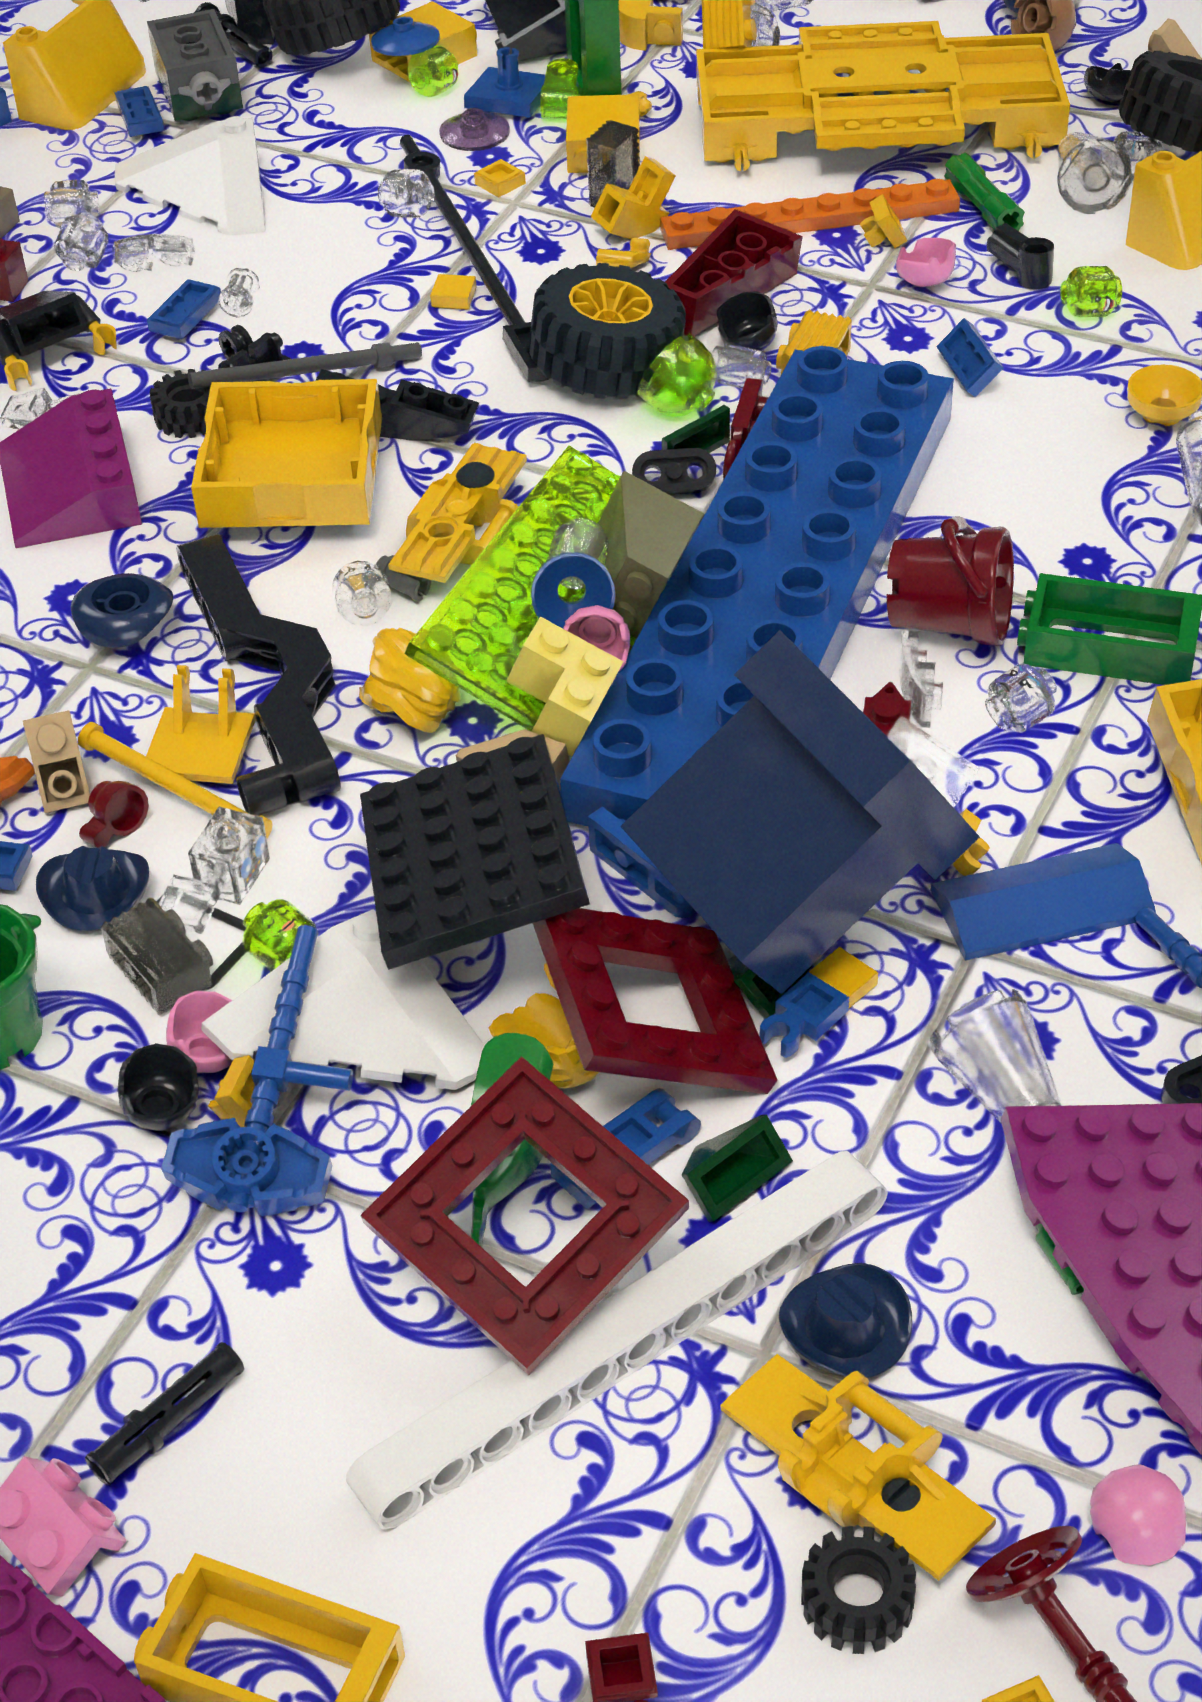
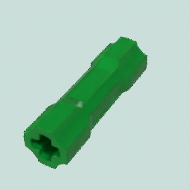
[944,152,1025,231]

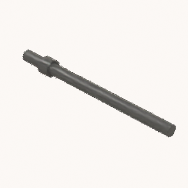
[188,342,422,389]

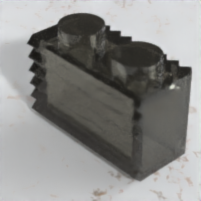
[586,120,640,208]
[101,897,213,1015]

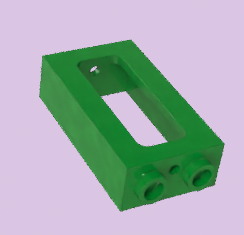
[565,0,622,96]
[1017,573,1202,685]

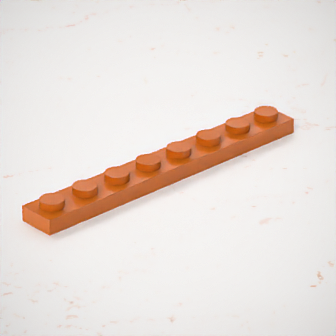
[660,179,960,250]

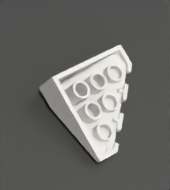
[115,116,265,236]
[201,909,485,1090]

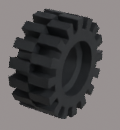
[150,369,210,438]
[801,1526,916,1654]

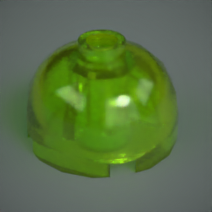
[637,334,717,417]

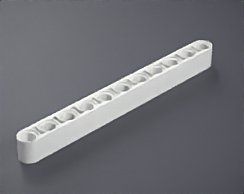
[346,1150,888,1530]

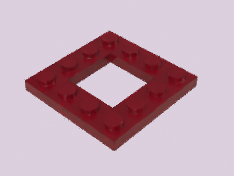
[532,908,778,1094]
[360,1056,689,1375]

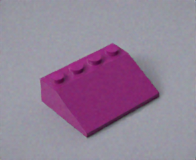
[0,388,142,548]

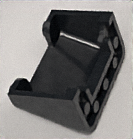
[485,0,567,61]

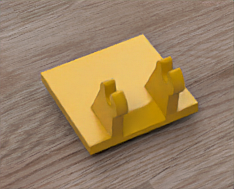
[142,665,256,784]

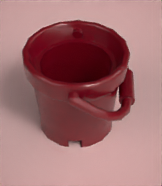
[887,516,1014,646]

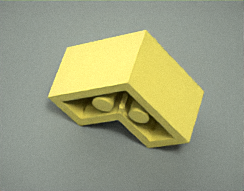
[506,617,624,756]

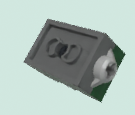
[146,9,243,121]

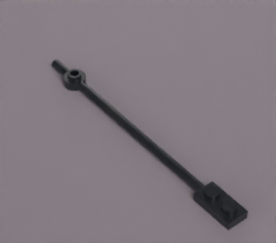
[400,135,552,382]

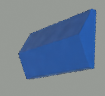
[930,843,1156,961]

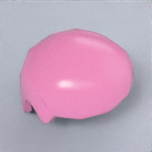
[896,238,956,287]
[563,605,630,672]
[166,991,233,1073]
[1090,1464,1186,1566]

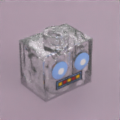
[188,807,270,905]

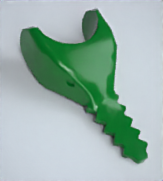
[471,1033,554,1247]

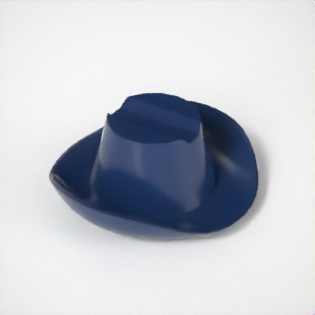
[71,573,173,648]
[36,846,149,931]
[779,1263,912,1378]

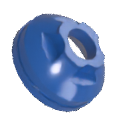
[531,551,615,628]

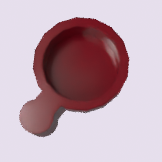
[79,781,149,848]

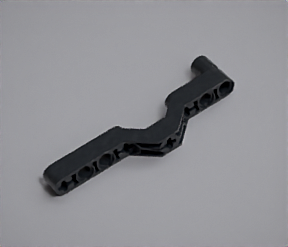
[176,534,341,817]

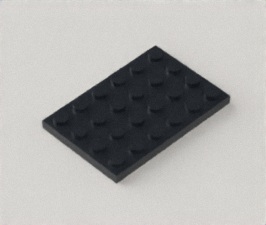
[360,734,590,970]

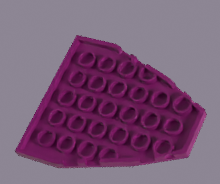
[1001,1103,1202,1455]

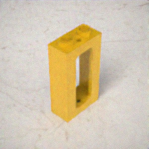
[134,1553,405,1702]

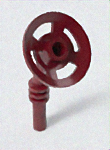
[966,1526,1137,1702]

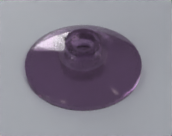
[439,108,510,151]

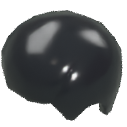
[1084,63,1131,103]
[717,291,778,353]
[117,1043,199,1131]

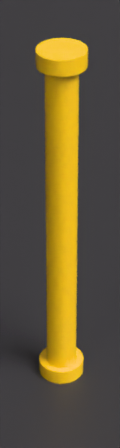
[78,722,273,845]

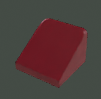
[585,1632,658,1702]

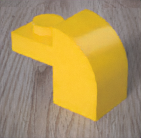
[619,0,683,51]
[590,156,676,239]

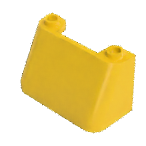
[3,0,146,130]
[1126,151,1202,270]

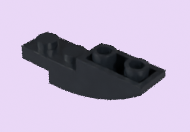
[316,369,480,440]

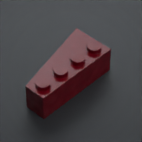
[665,209,803,338]

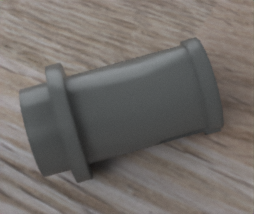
[373,555,431,601]

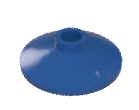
[371,17,440,56]

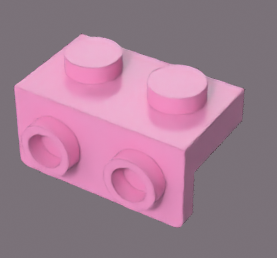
[0,1456,127,1597]

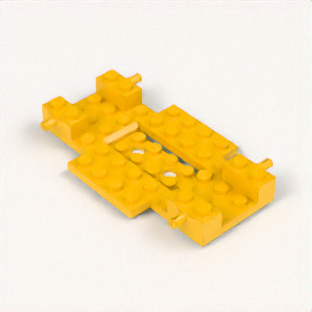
[696,21,1070,171]

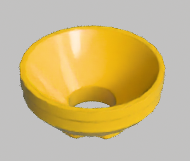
[1127,364,1202,426]

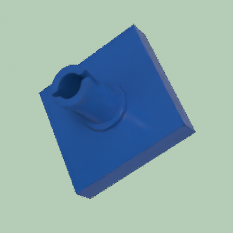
[464,47,553,118]

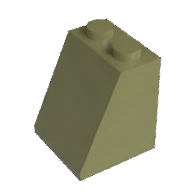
[592,471,704,638]

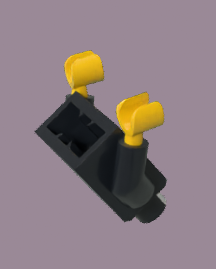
[0,291,117,391]

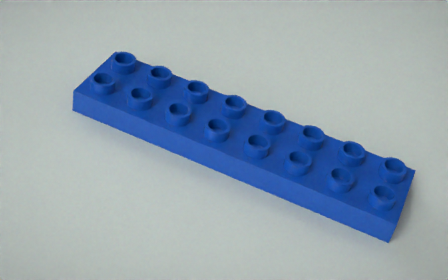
[560,346,954,827]

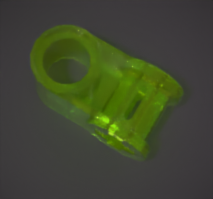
[540,58,579,118]

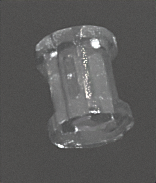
[218,267,260,318]

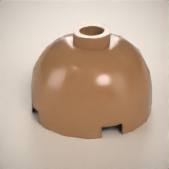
[1011,0,1076,52]

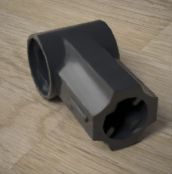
[987,223,1054,289]

